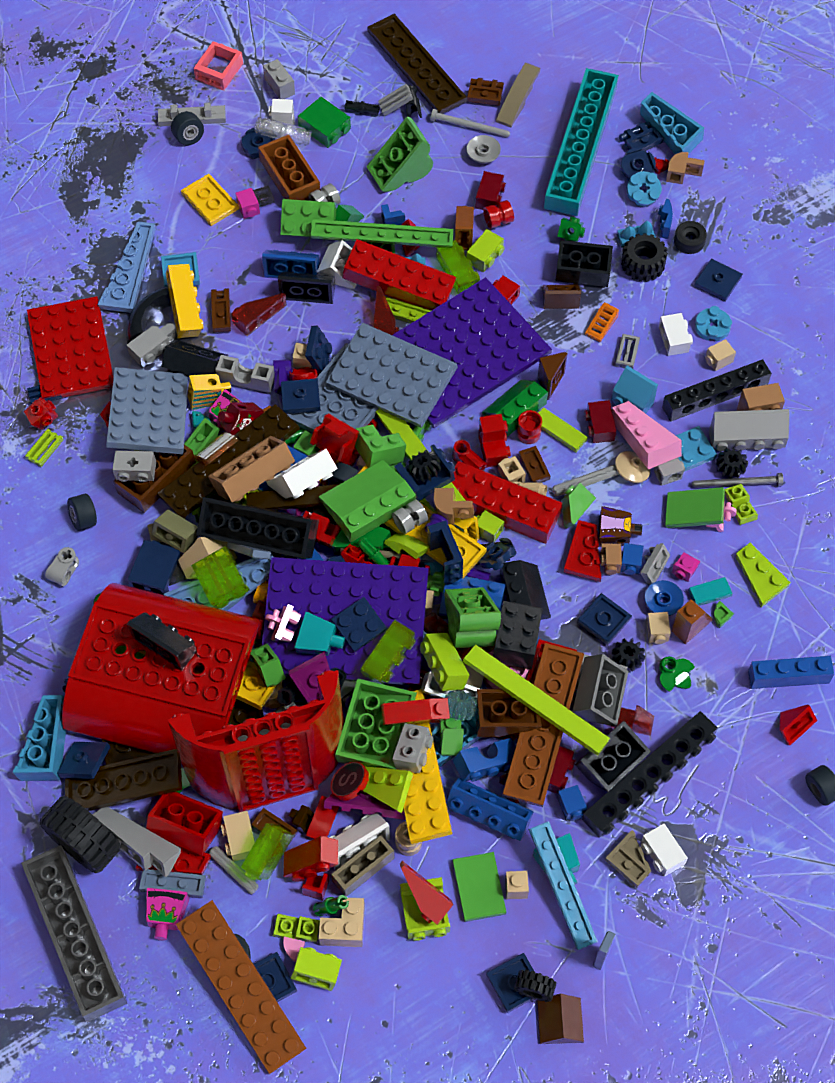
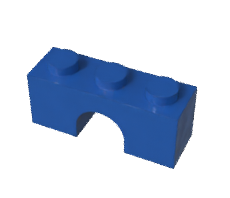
[453,738,516,782]

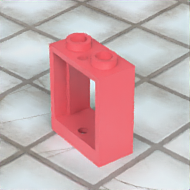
[194,41,243,91]

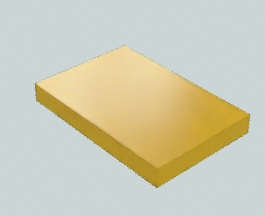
[181,174,239,226]

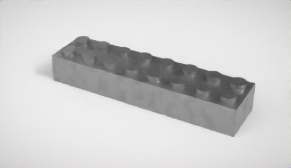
[21,845,127,1023]

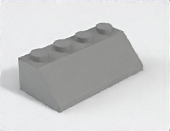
[709,409,789,451]

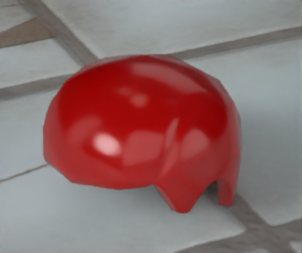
[289,367,318,381]

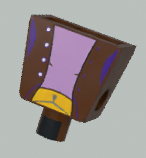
[598,506,642,547]

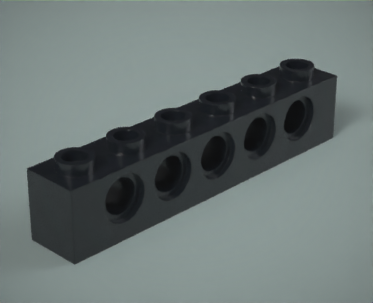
[662,359,772,422]

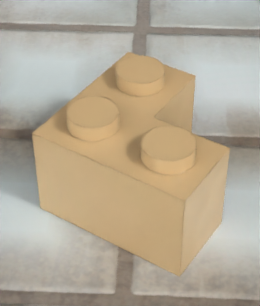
[178,537,237,580]
[319,898,365,947]

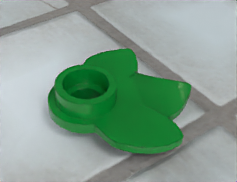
[659,656,695,692]

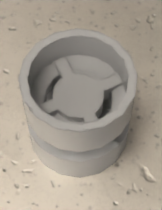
[308,183,341,205]
[392,499,428,534]

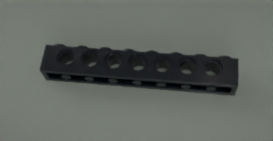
[582,711,718,838]

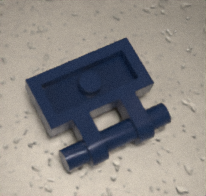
[619,121,664,151]

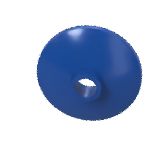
[645,580,684,616]

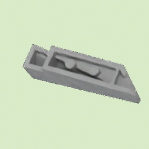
[92,807,181,877]

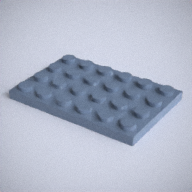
[326,323,458,428]
[287,343,378,433]
[106,367,188,454]

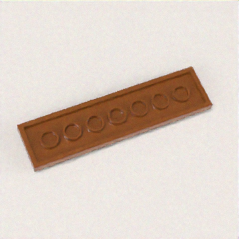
[503,643,584,807]
[176,900,307,1074]

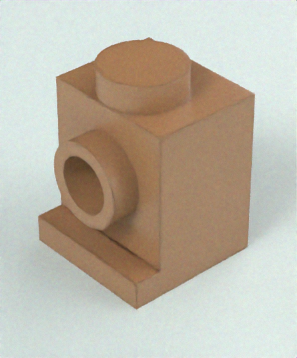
[600,544,622,575]

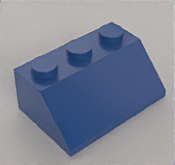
[262,250,320,279]
[439,576,506,617]

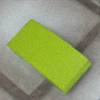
[724,484,758,525]
[384,533,430,559]
[272,914,320,942]

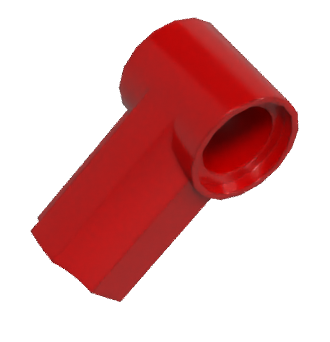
[452,440,487,471]

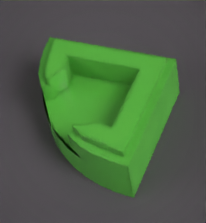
[713,601,734,628]

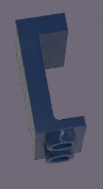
[394,444,456,501]
[427,520,463,583]
[128,540,182,595]

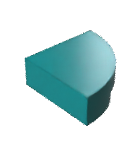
[192,411,211,430]

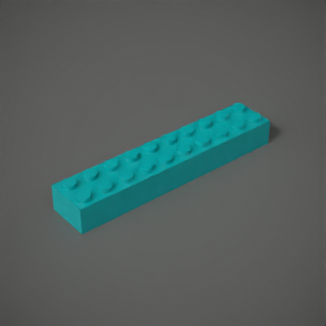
[544,68,619,216]

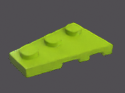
[735,543,791,608]
[363,766,413,813]

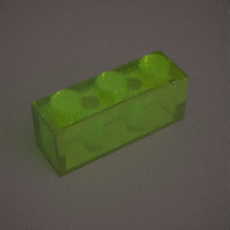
[436,240,480,294]
[360,620,416,684]

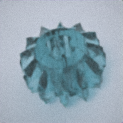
[445,690,477,721]

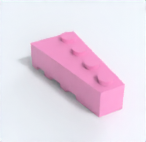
[612,401,682,469]

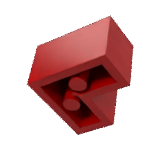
[478,414,511,468]

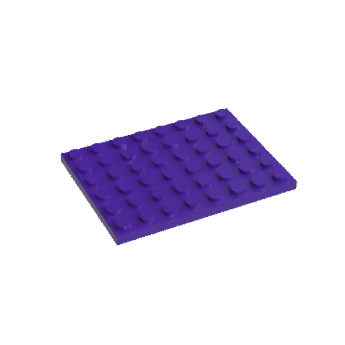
[392,277,552,428]
[262,557,429,686]

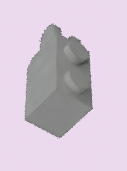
[127,323,177,368]

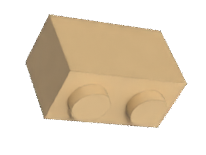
[221,811,258,862]

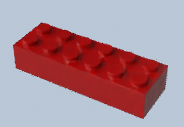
[342,239,456,310]
[452,461,563,544]

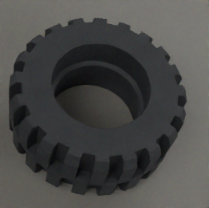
[40,796,121,873]

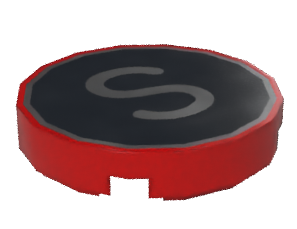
[331,762,369,801]

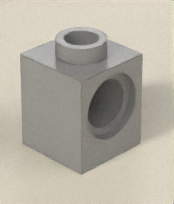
[654,458,685,486]

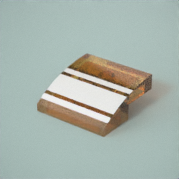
[194,432,238,466]

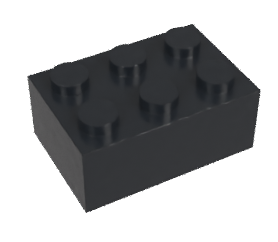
[555,240,613,287]
[493,601,543,669]

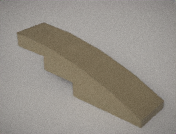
[496,62,540,128]

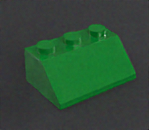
[482,380,548,436]

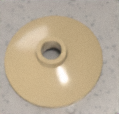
[615,451,650,483]

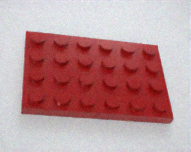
[27,296,114,399]

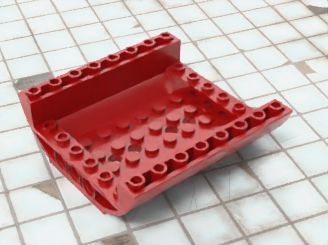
[62,583,264,753]
[168,670,344,812]

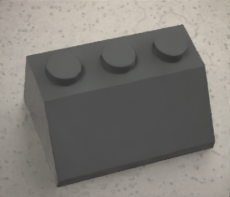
[573,654,629,726]

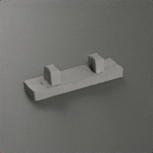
[158,103,226,126]

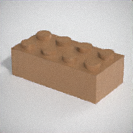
[208,436,295,502]

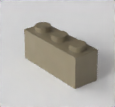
[331,835,395,897]

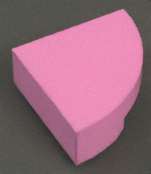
[284,937,305,962]

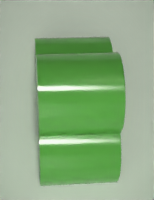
[366,117,433,192]
[445,587,501,648]

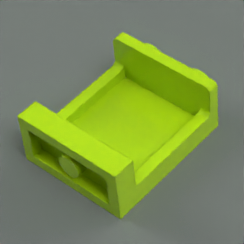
[400,877,450,941]

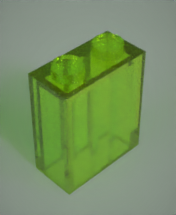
[191,546,250,608]
[241,823,294,881]

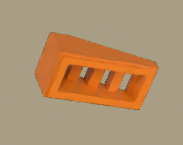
[585,302,619,342]

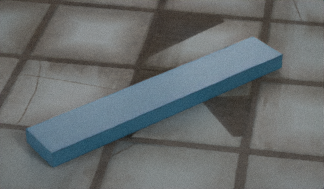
[528,821,598,950]

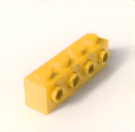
[165,264,203,338]

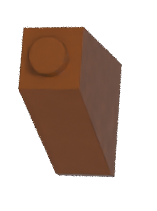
[455,206,474,251]
[672,599,713,644]

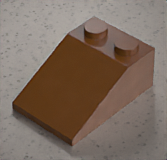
[474,689,541,737]

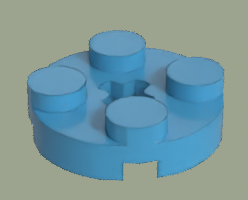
[626,171,662,207]
[695,306,732,341]

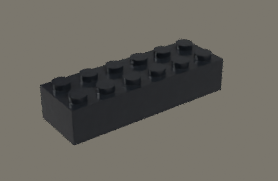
[196,497,319,559]

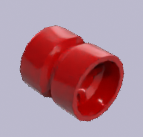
[483,200,514,229]
[517,410,542,444]

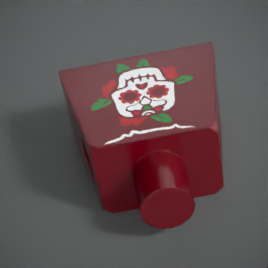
[218,402,264,435]

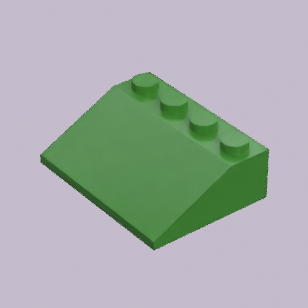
[319,460,416,543]
[335,679,417,769]

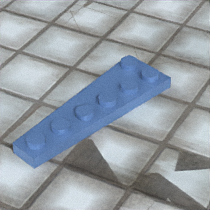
[98,222,156,313]

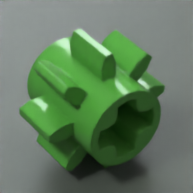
[427,571,445,597]

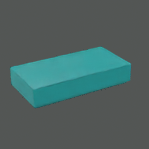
[688,577,733,606]

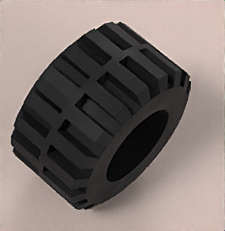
[621,233,668,282]

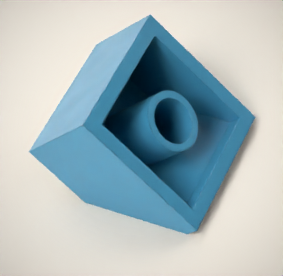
[611,365,658,414]

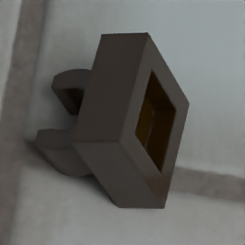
[288,805,314,834]

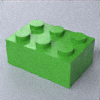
[280,199,337,237]

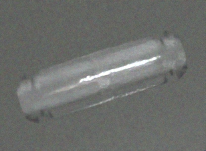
[254,117,311,146]

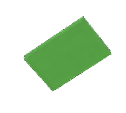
[665,487,725,528]
[453,852,507,922]

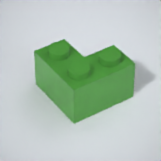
[355,425,406,468]

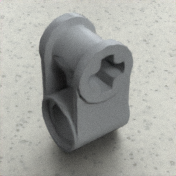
[45,547,79,586]

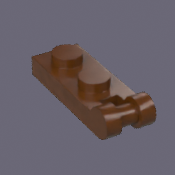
[211,288,231,333]

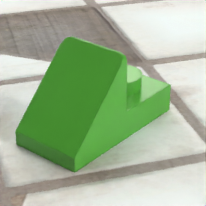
[184,418,220,459]
[440,714,464,756]

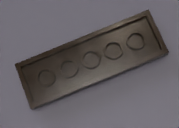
[65,749,182,811]

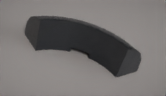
[126,286,171,344]

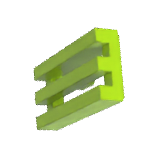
[25,429,64,467]

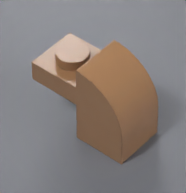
[666,152,705,184]
[434,488,474,525]

